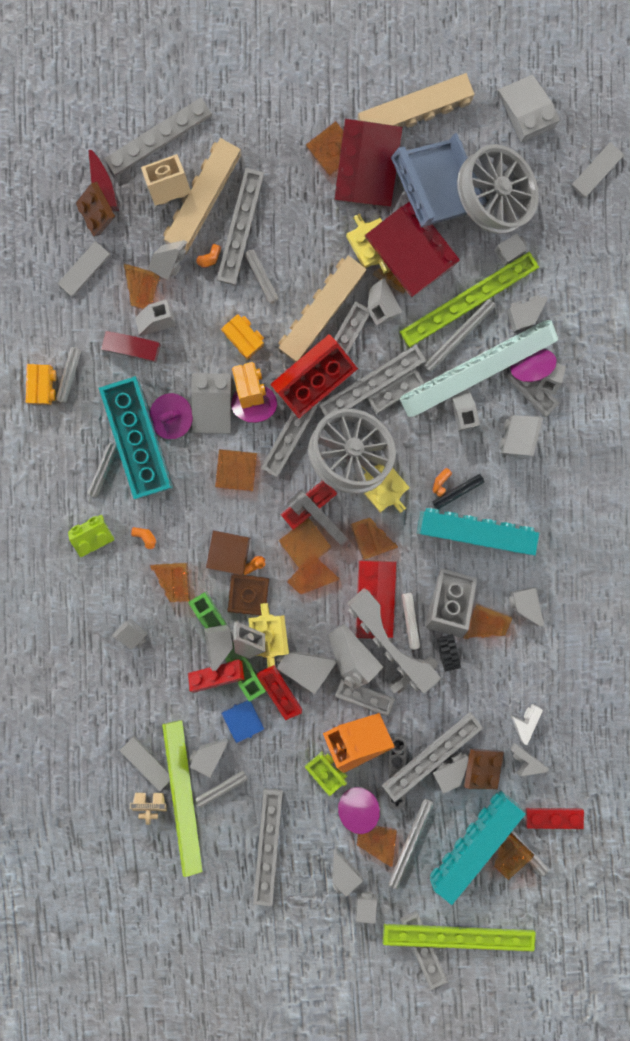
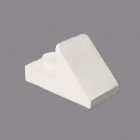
[511,704,543,745]

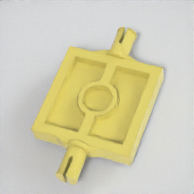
[346,214,390,274]
[358,464,410,513]
[248,603,289,667]

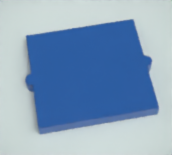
[221,700,264,743]

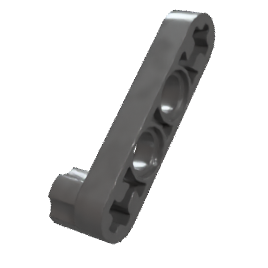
[287,490,351,548]
[388,733,407,809]

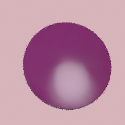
[510,349,557,382]
[231,386,277,423]
[150,393,193,439]
[338,787,380,834]

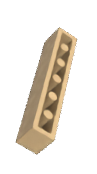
[357,73,475,128]
[163,138,241,254]
[278,255,367,363]

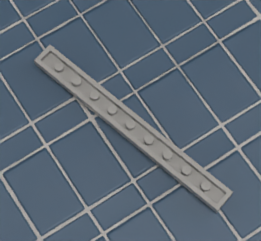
[261,301,370,478]

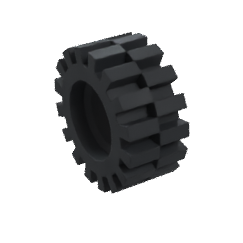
[437,634,461,672]

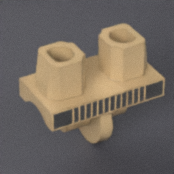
[130,793,167,825]

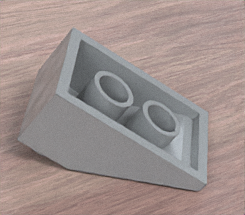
[498,74,560,143]
[192,373,232,434]
[499,415,543,459]
[425,568,477,638]
[328,624,383,689]

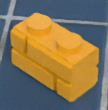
[221,314,264,360]
[232,362,266,409]
[25,364,56,405]

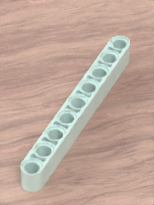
[400,320,558,417]

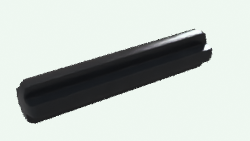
[432,474,485,510]

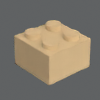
[141,154,192,206]

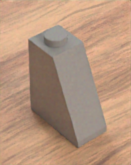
[276,650,337,694]

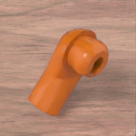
[196,244,222,268]
[432,468,452,497]
[131,527,156,550]
[244,556,266,575]

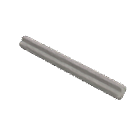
[424,299,496,372]
[388,799,433,889]

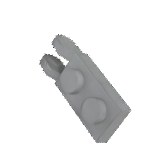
[388,657,437,693]

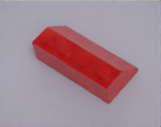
[270,334,358,418]
[355,560,396,639]

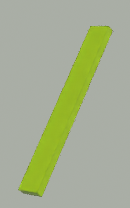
[399,251,539,348]
[162,720,203,877]
[383,924,536,952]

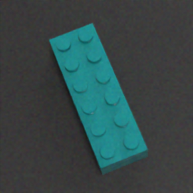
[99,376,173,500]
[416,508,540,556]
[430,791,526,905]

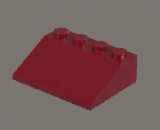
[334,118,403,207]
[364,201,460,297]

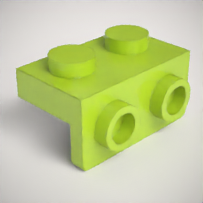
[68,514,115,558]
[305,751,348,796]

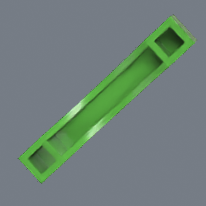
[188,591,266,702]

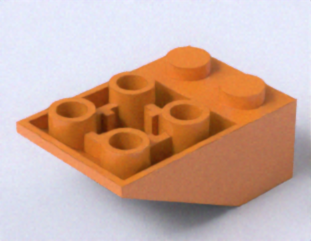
[323,713,395,773]

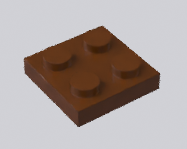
[76,182,115,237]
[464,749,504,790]

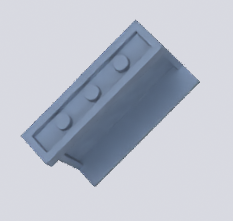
[391,133,487,227]

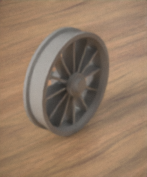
[457,144,539,234]
[308,409,396,494]

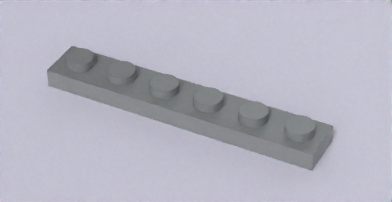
[104,97,212,177]
[217,168,264,286]
[319,345,426,416]
[382,712,483,802]
[253,788,283,906]

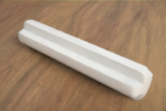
[402,593,420,650]

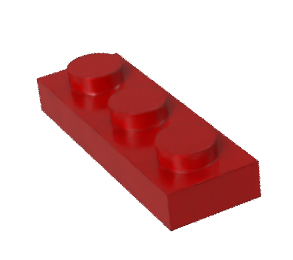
[280,480,337,530]
[188,660,244,693]
[257,665,302,721]
[525,808,584,829]

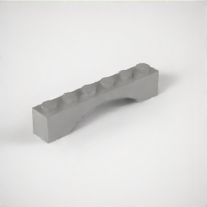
[347,588,441,694]

